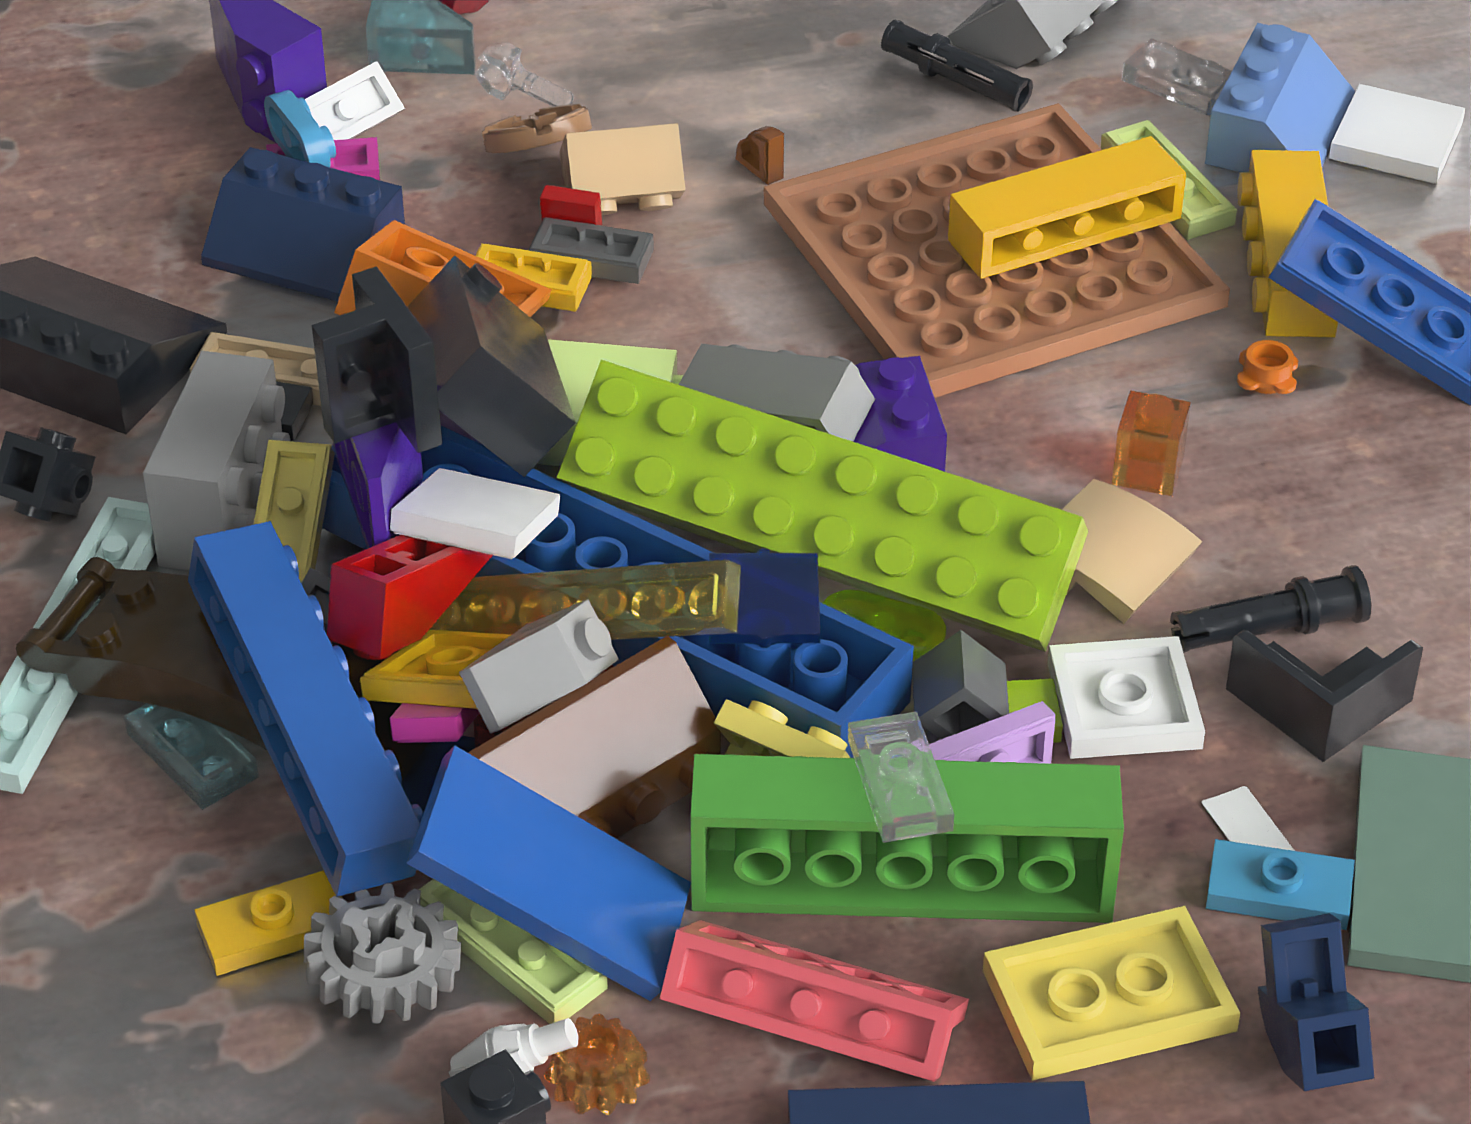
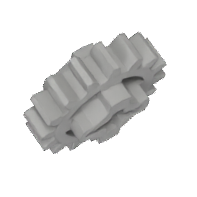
[304,883,461,1023]

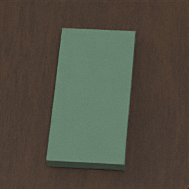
[1347,745,1471,983]

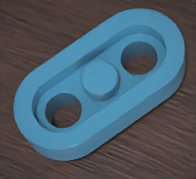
[264,90,336,167]

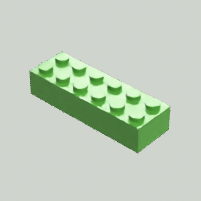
[691,754,1124,923]

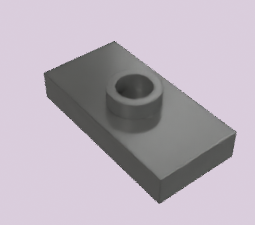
[528,217,654,284]

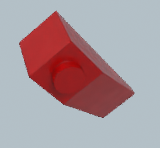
[327,535,493,660]

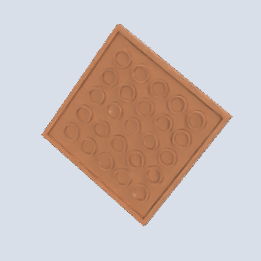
[764,103,1230,398]

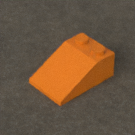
[334,220,552,317]

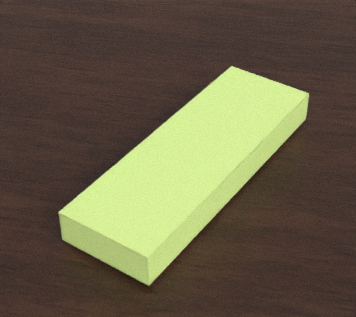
[1100,120,1237,240]
[419,879,608,1024]

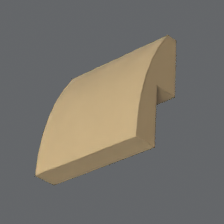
[1062,479,1203,624]

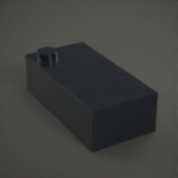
[407,256,576,477]

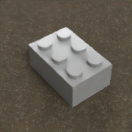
[143,351,290,571]

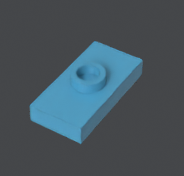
[1206,839,1355,930]

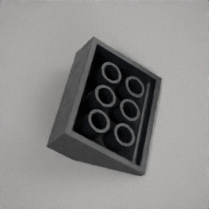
[0,256,227,435]

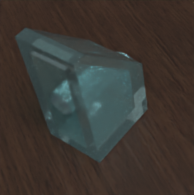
[366,0,476,75]

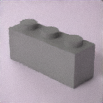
[679,343,875,441]

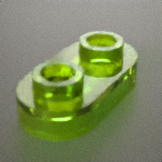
[822,589,946,662]

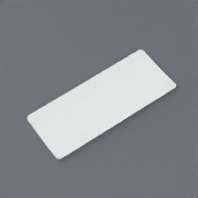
[1202,786,1295,851]

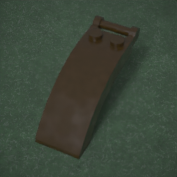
[16,557,430,782]

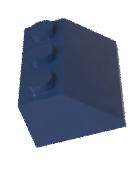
[201,147,405,302]

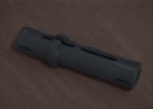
[881,19,1033,111]

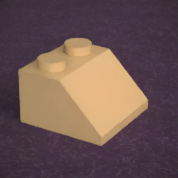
[559,123,685,215]

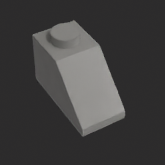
[459,599,619,734]

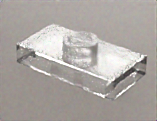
[848,711,954,843]

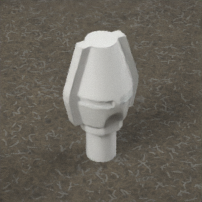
[448,1018,578,1077]

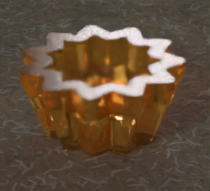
[544,1013,650,1115]

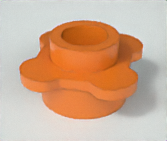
[1237,340,1298,394]

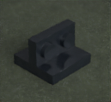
[311,266,442,453]

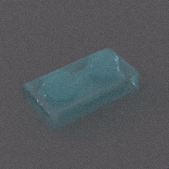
[124,704,259,810]

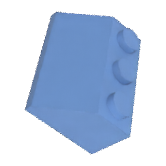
[1205,23,1355,172]

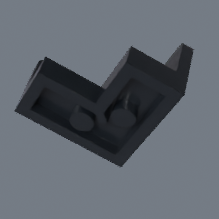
[1226,630,1423,762]

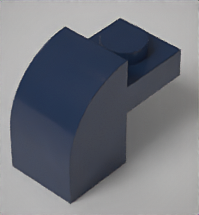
[1258,913,1375,1091]

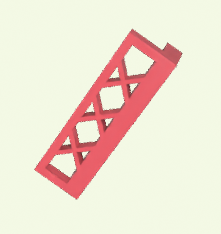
[660,920,969,1082]

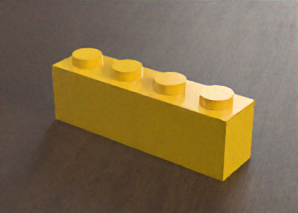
[948,136,1186,279]
[1237,150,1338,337]

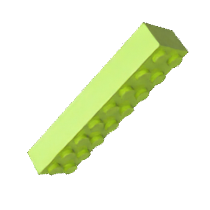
[557,360,1089,652]

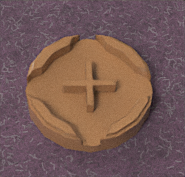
[482,104,592,153]

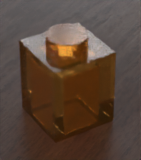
[1112,390,1191,496]

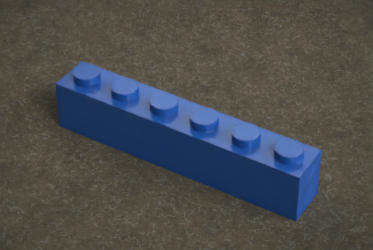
[188,521,424,897]

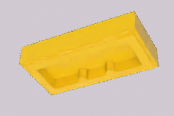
[475,243,592,312]
[194,870,343,976]

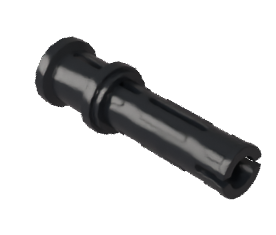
[1170,565,1372,653]

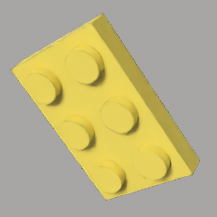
[983,906,1240,1081]

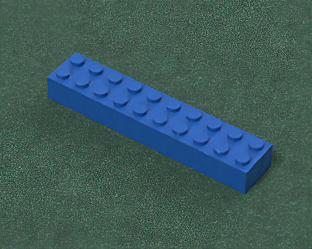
[322,426,914,758]

